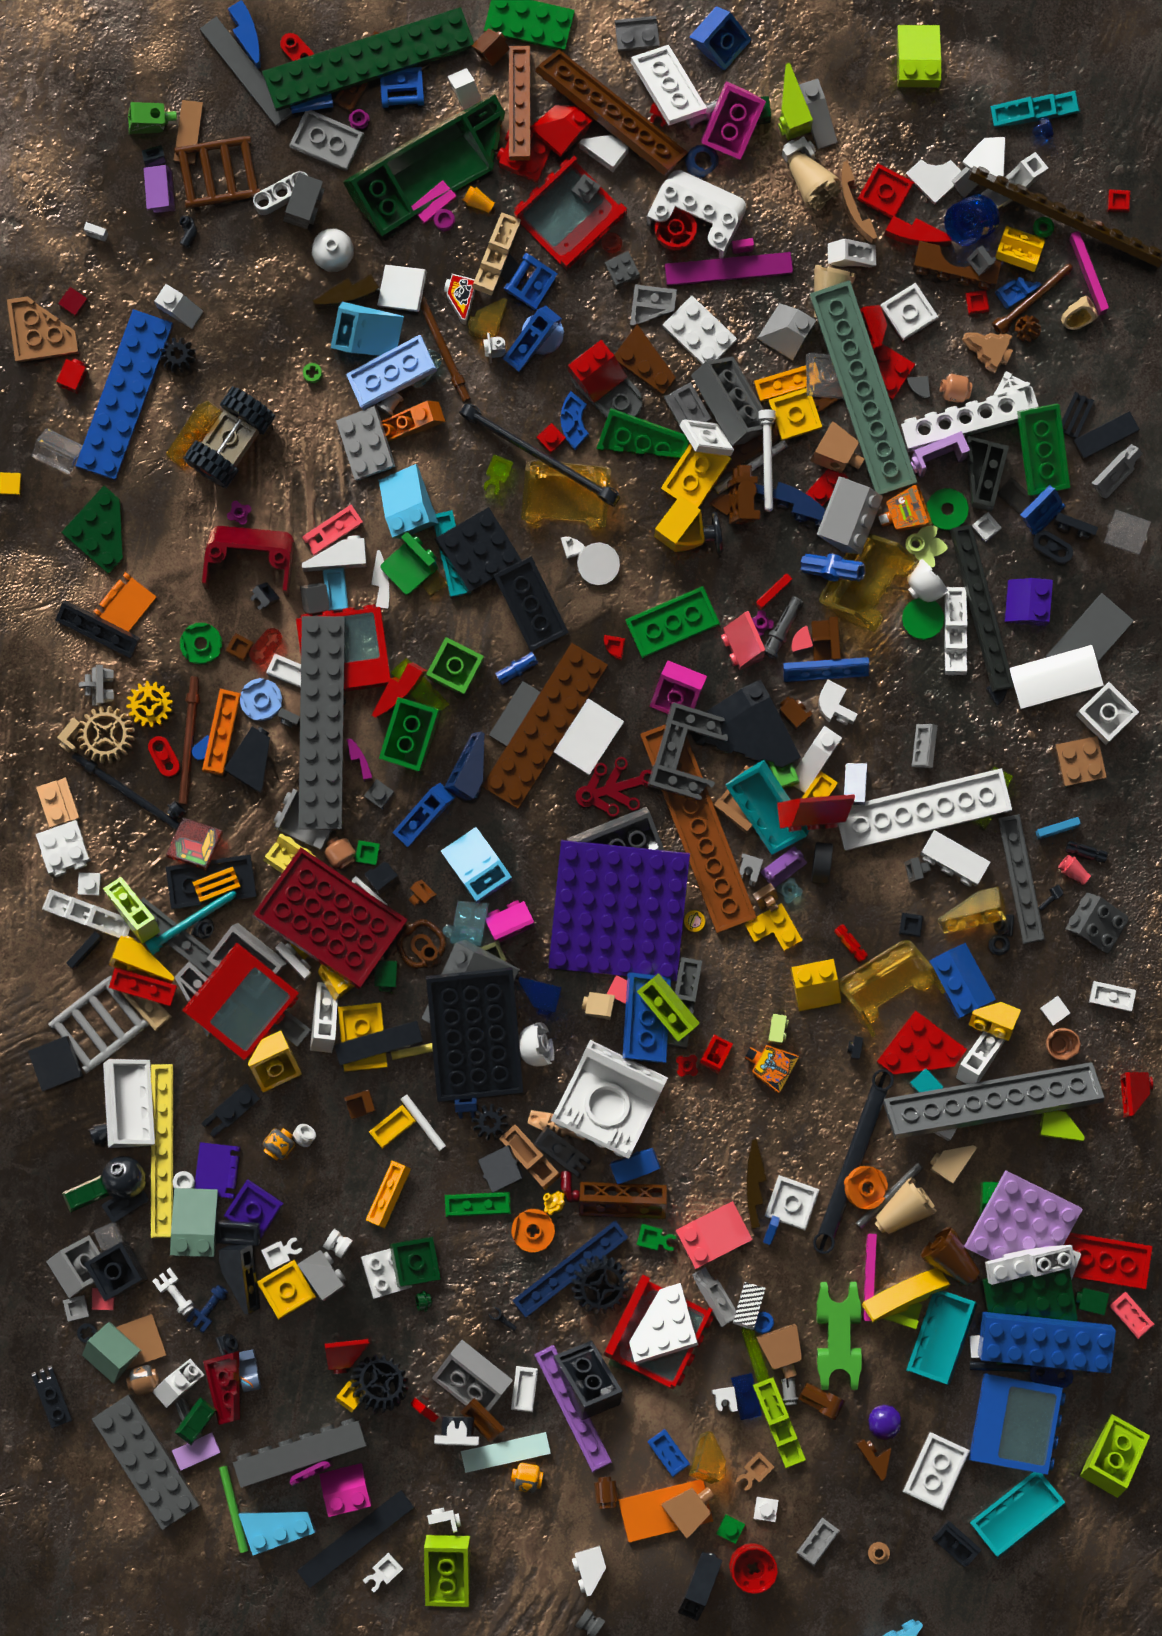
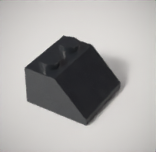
[84,1241,148,1301]

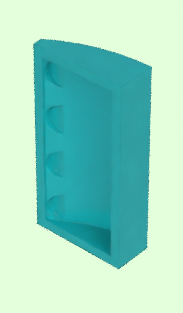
[725,760,810,854]
[907,1290,978,1386]
[970,1472,1066,1559]

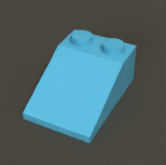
[379,464,438,539]

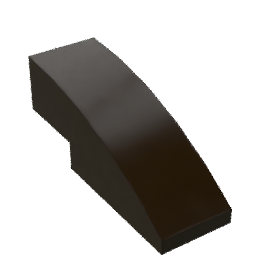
[312,274,380,309]

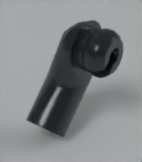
[179,215,197,248]

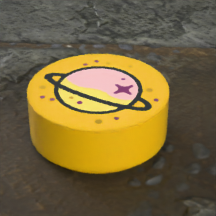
[684,910,705,933]

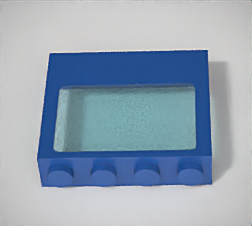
[969,1374,1065,1475]

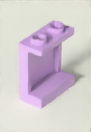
[911,431,970,478]

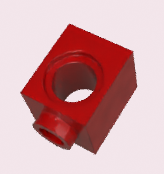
[56,359,88,394]

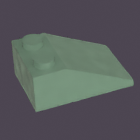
[170,1188,218,1257]

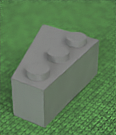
[175,962,238,1038]

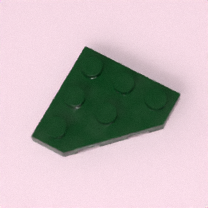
[61,486,124,575]

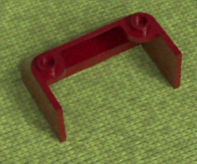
[202,526,295,597]

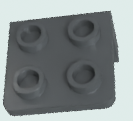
[1065,893,1128,953]

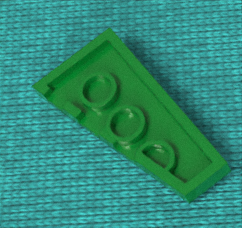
[596,408,689,458]

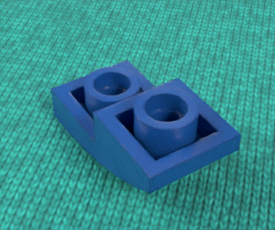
[610,1148,661,1184]

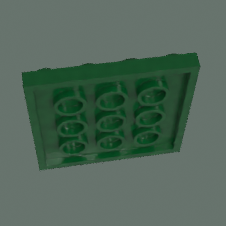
[982,1268,1078,1365]

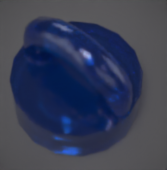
[1032,117,1054,139]

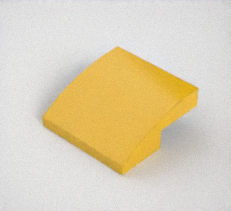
[995,226,1046,272]

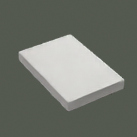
[554,699,624,775]
[903,1432,970,1510]

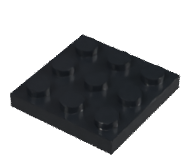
[434,507,522,593]

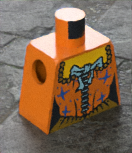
[745,1045,799,1094]

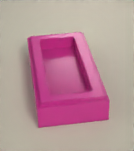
[411,180,457,224]

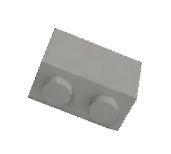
[46,1236,101,1298]

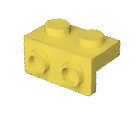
[263,834,316,873]

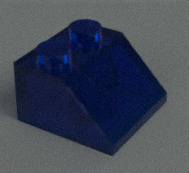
[519,977,562,1018]

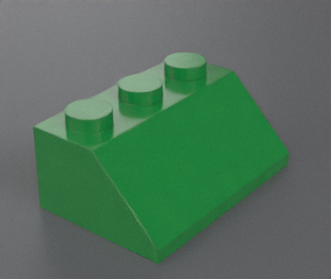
[379,697,442,771]

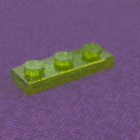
[391,658,450,713]

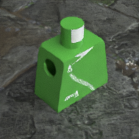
[128,102,177,134]

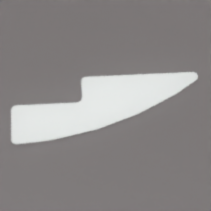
[371,550,389,609]

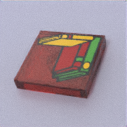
[166,818,223,870]

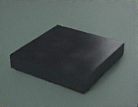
[28,1036,83,1091]

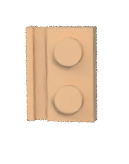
[36,777,80,828]

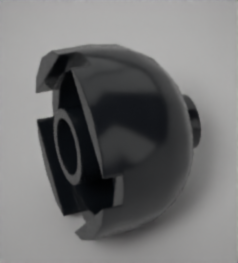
[102,1156,146,1200]

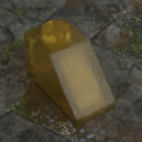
[467,298,508,340]
[689,1431,726,1484]

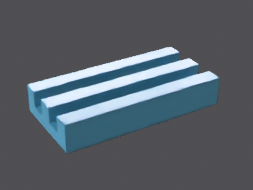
[1035,817,1081,840]

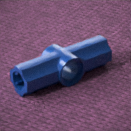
[800,554,865,582]

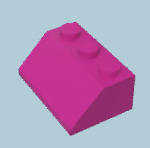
[701,81,766,160]

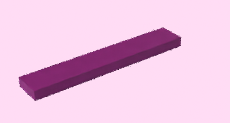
[665,252,793,286]

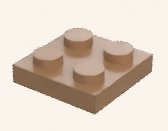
[1055,736,1107,787]

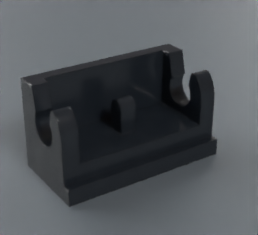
[932,1520,982,1567]

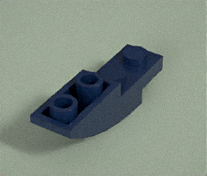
[754,482,826,527]

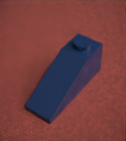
[444,731,485,801]

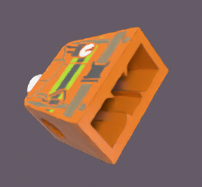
[878,485,933,531]

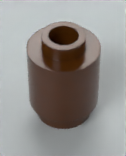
[594,1477,618,1509]

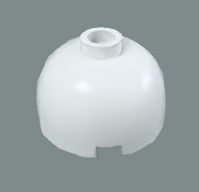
[312,229,354,272]
[907,559,948,602]
[519,1022,554,1067]

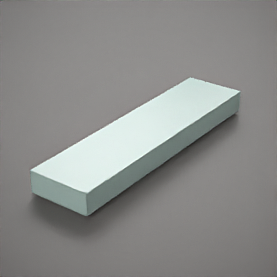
[461,1432,551,1473]

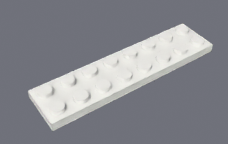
[838,768,1012,851]

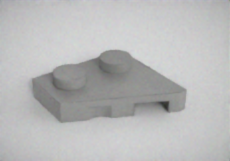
[630,285,677,326]

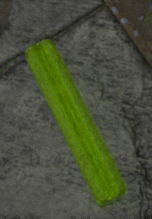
[741,1327,769,1383]

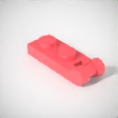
[302,505,363,555]

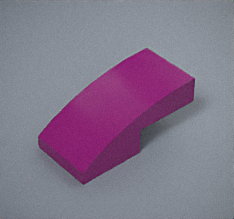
[347,739,373,782]

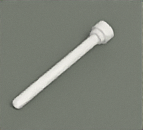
[759,410,776,512]

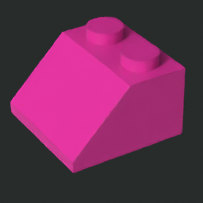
[650,661,707,714]
[485,900,535,943]
[319,1463,372,1517]

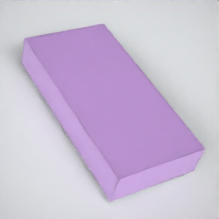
[172,1433,221,1471]

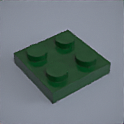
[390,1237,441,1287]

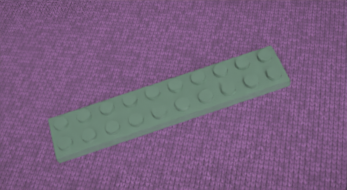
[809,280,917,495]

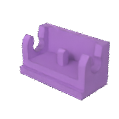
[144,165,175,213]

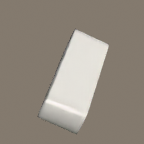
[253,171,308,215]

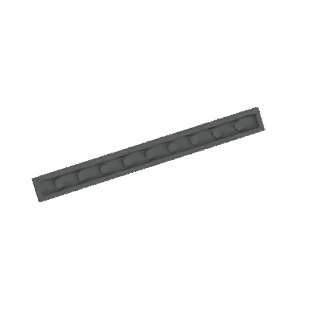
[140,897,311,1047]

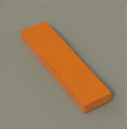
[202,689,241,776]

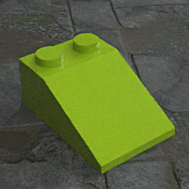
[897,25,941,87]
[778,63,813,141]
[1080,1414,1150,1498]
[424,1535,470,1607]

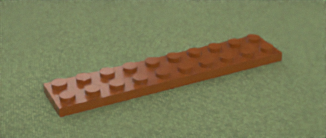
[640,725,757,934]

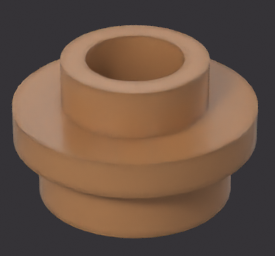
[868,1542,890,1564]

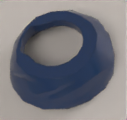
[685,145,719,178]

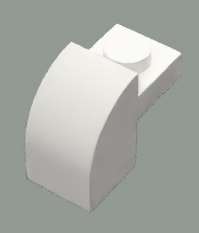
[818,679,858,725]

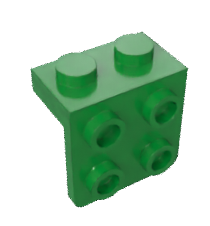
[380,532,439,595]

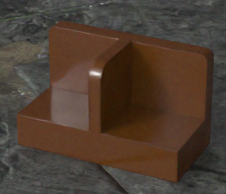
[811,617,841,661]

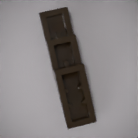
[746,1138,767,1230]

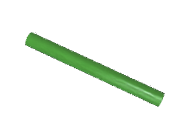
[219,1466,248,1553]

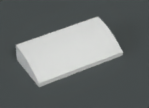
[1010,645,1104,709]
[103,1059,155,1148]

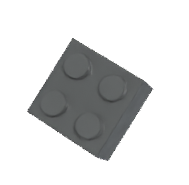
[605,251,640,288]

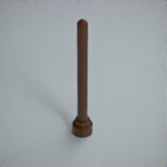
[992,264,1073,334]

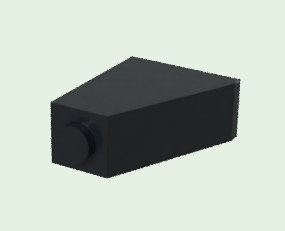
[224,726,271,795]
[678,1552,723,1621]

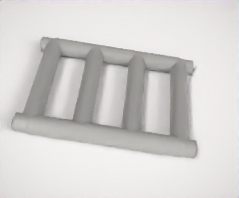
[48,976,149,1073]

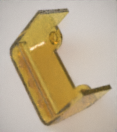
[839,940,946,1037]

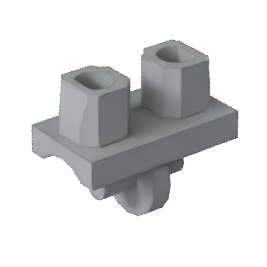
[79,665,114,706]

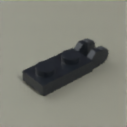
[201,1083,261,1137]

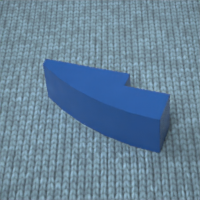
[228,0,261,69]

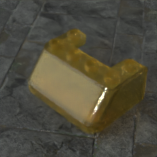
[819,534,919,632]

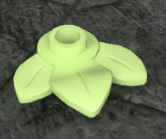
[905,525,948,568]

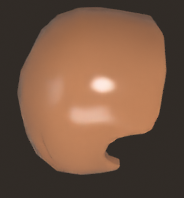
[1045,1028,1081,1060]

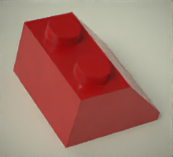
[568,340,628,403]

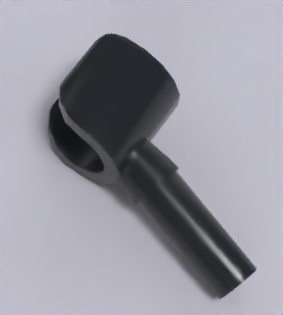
[1038,885,1063,911]
[489,1307,517,1331]

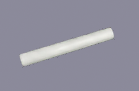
[400,1095,446,1151]

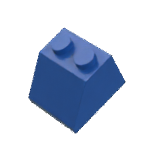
[689,6,752,70]

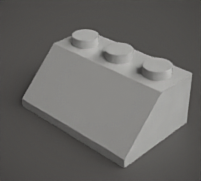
[817,477,883,554]
[207,923,288,999]
[432,1340,513,1412]

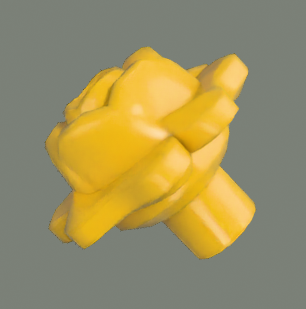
[543,1191,565,1215]

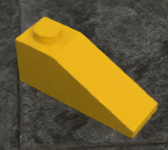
[109,936,174,984]

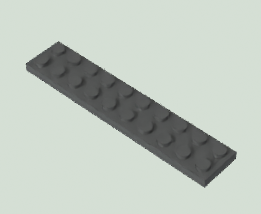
[298,616,345,830]
[883,1062,1104,1139]

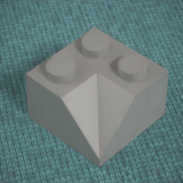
[297,1250,346,1301]

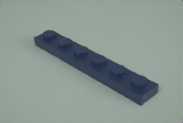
[512,1220,629,1318]

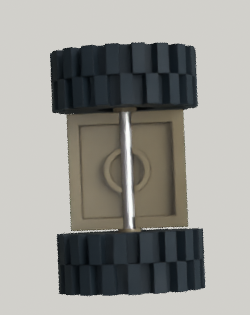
[183,387,275,489]

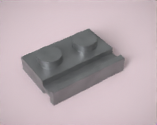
[615,16,660,52]
[664,382,711,433]

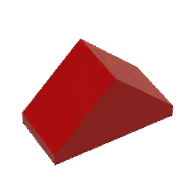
[699,1034,733,1074]

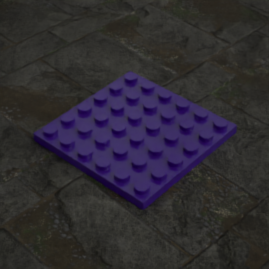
[548,840,690,981]

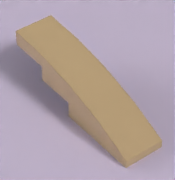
[472,212,521,296]

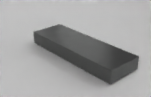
[489,681,540,747]

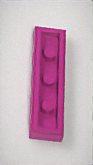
[1069,231,1109,316]
[863,1234,877,1322]

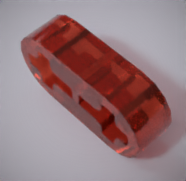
[249,628,282,665]

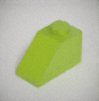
[1039,1110,1085,1142]

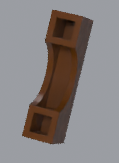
[912,241,1002,291]

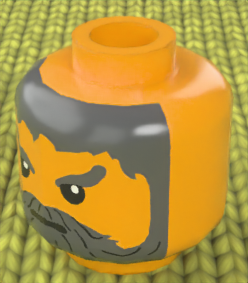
[263,1128,295,1161]
[511,1463,543,1493]

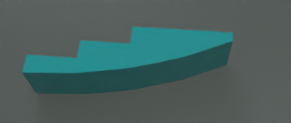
[990,91,1080,127]

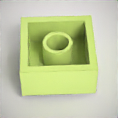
[768,1014,789,1045]

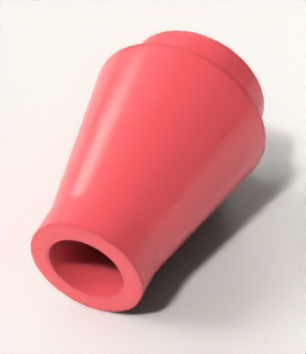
[1058,855,1091,885]

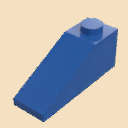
[503,306,562,372]
[392,783,456,847]

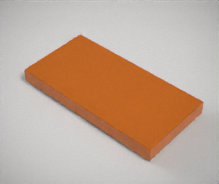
[618,1478,713,1542]

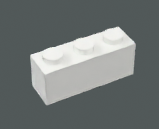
[920,830,990,887]

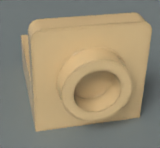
[57,718,82,753]

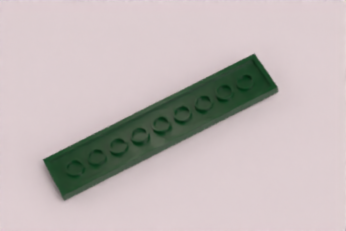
[262,7,474,111]

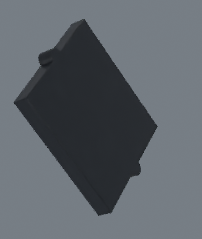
[478,1145,524,1193]

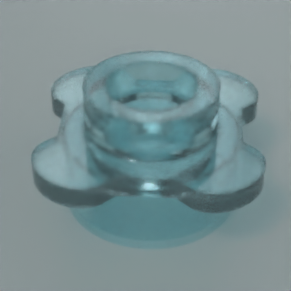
[777,878,803,903]

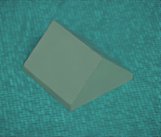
[82,1322,141,1384]

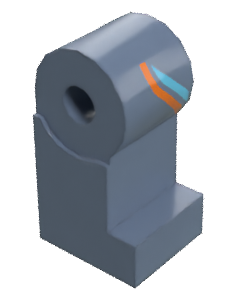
[239,1349,261,1393]

